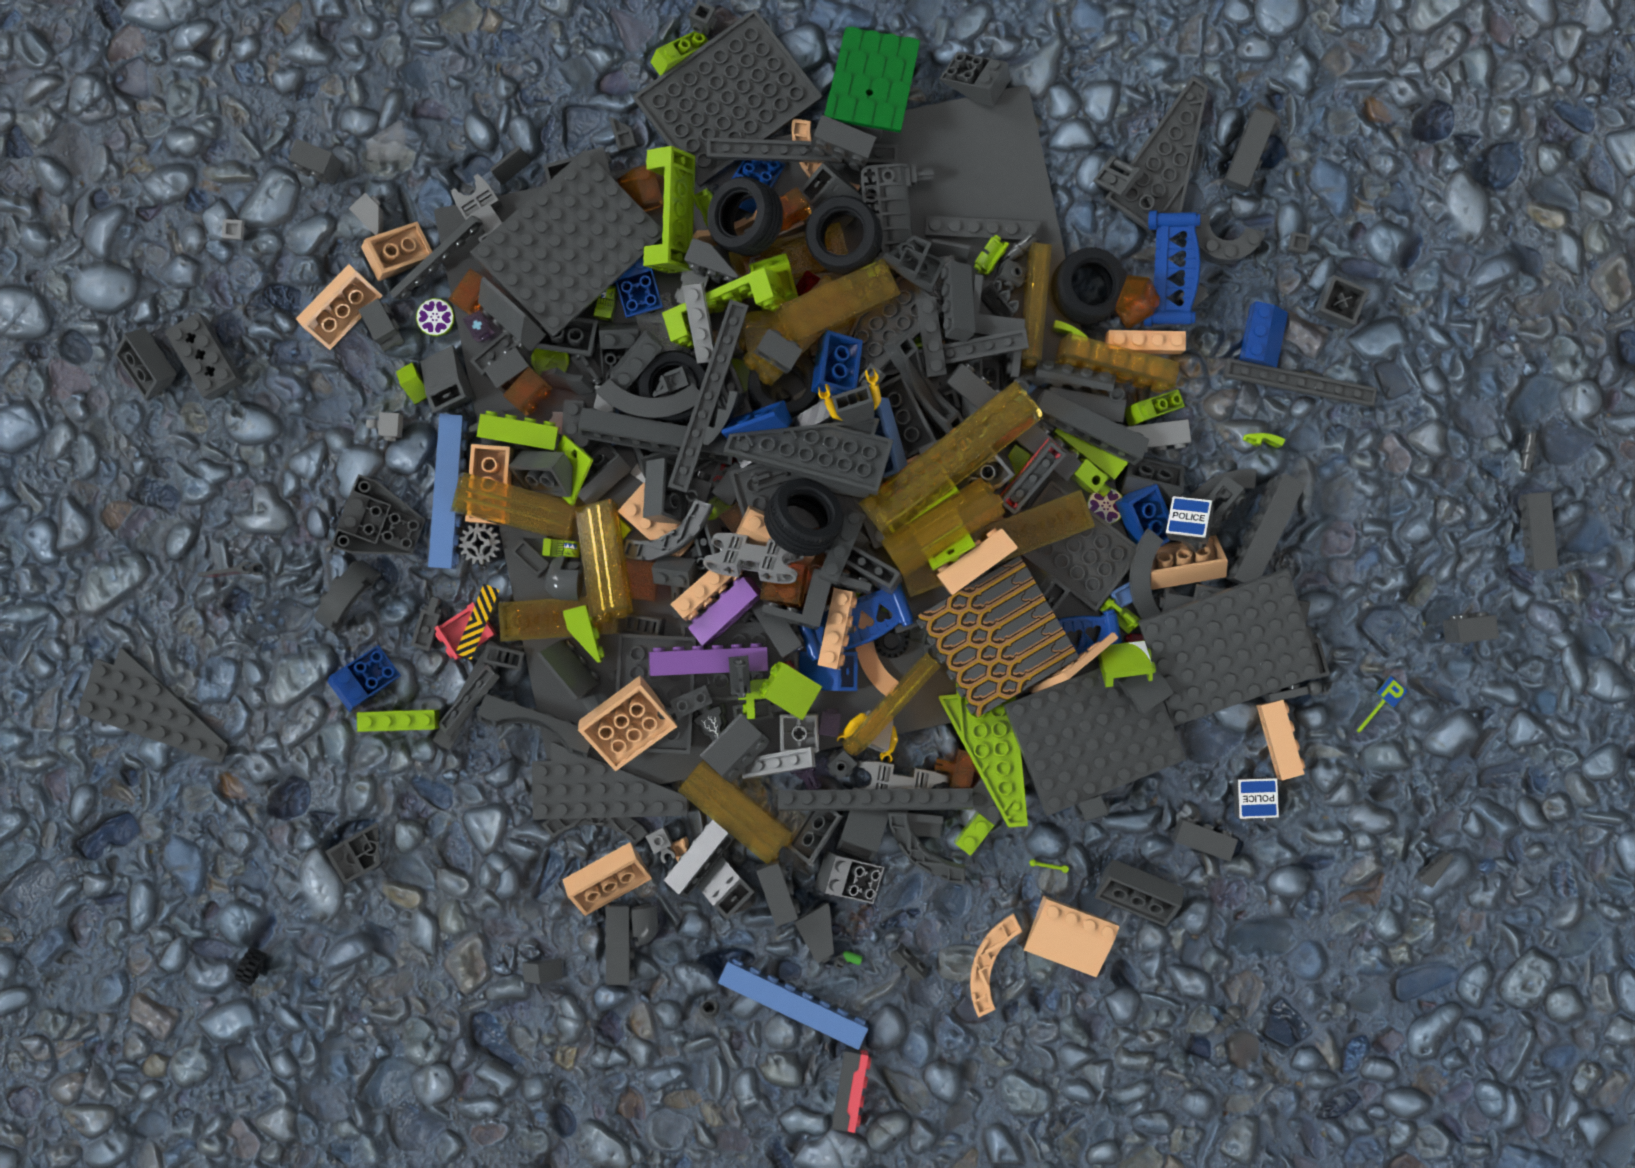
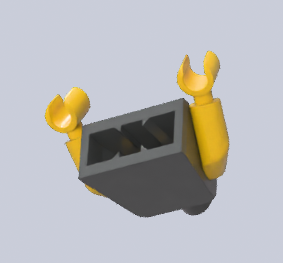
[818,369,881,425]

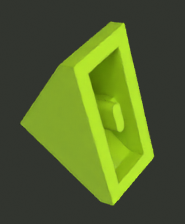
[396,362,427,405]

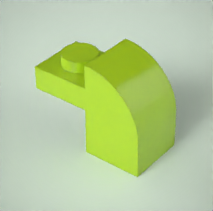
[738,679,768,719]

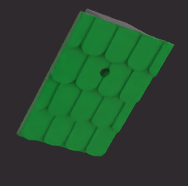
[824,27,920,144]

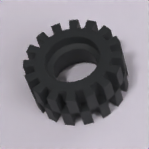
[874,628,909,658]
[234,947,267,986]

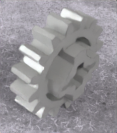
[458,523,502,565]

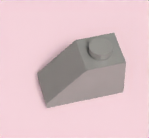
[349,193,383,235]

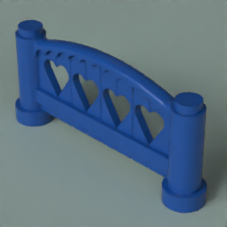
[1144,210,1201,327]
[798,580,914,661]
[1058,609,1122,656]

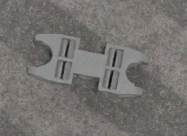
[451,173,503,242]
[703,533,804,584]
[852,760,950,790]

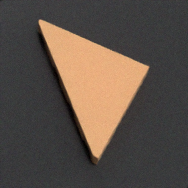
[1028,632,1118,694]

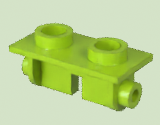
[693,188,713,227]
[974,235,1009,275]
[1099,596,1141,634]

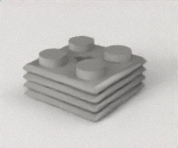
[780,713,819,753]

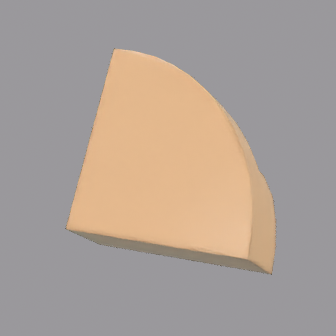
[670,836,689,862]

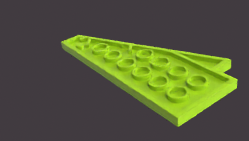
[939,683,1028,828]

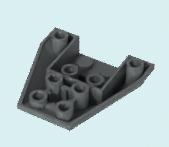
[331,474,426,555]

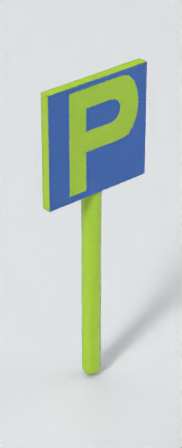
[1357,676,1408,733]

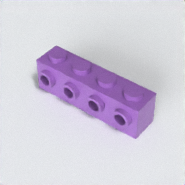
[688,577,764,646]

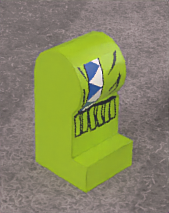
[594,285,618,322]
[542,538,580,558]

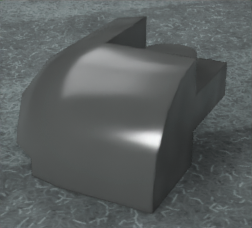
[545,556,586,601]
[631,903,660,946]

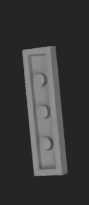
[682,282,715,363]
[742,747,816,779]

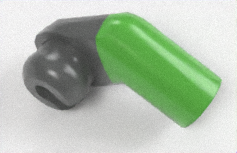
[834,951,863,969]

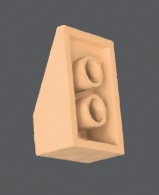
[361,222,432,281]

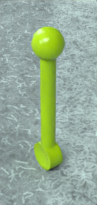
[1029,859,1069,873]

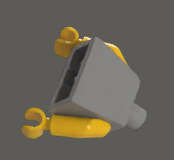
[837,704,898,763]

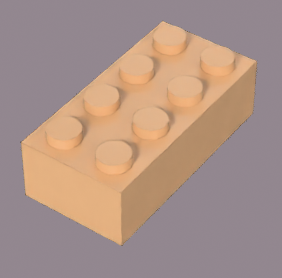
[465,444,514,526]
[618,482,695,557]

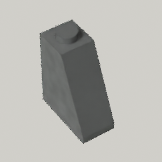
[794,900,834,963]

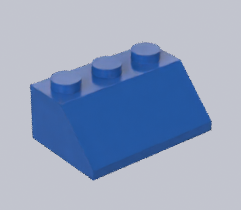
[1239,301,1288,368]
[811,330,863,396]
[721,400,793,438]
[1115,484,1170,547]

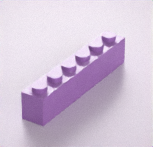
[648,643,768,676]

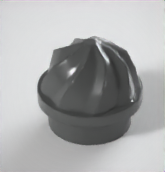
[700,999,720,1019]

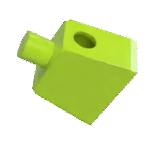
[1070,459,1111,497]

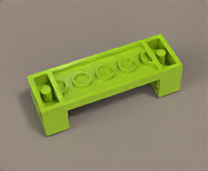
[643,146,695,274]
[662,267,789,349]

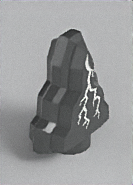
[692,703,727,741]

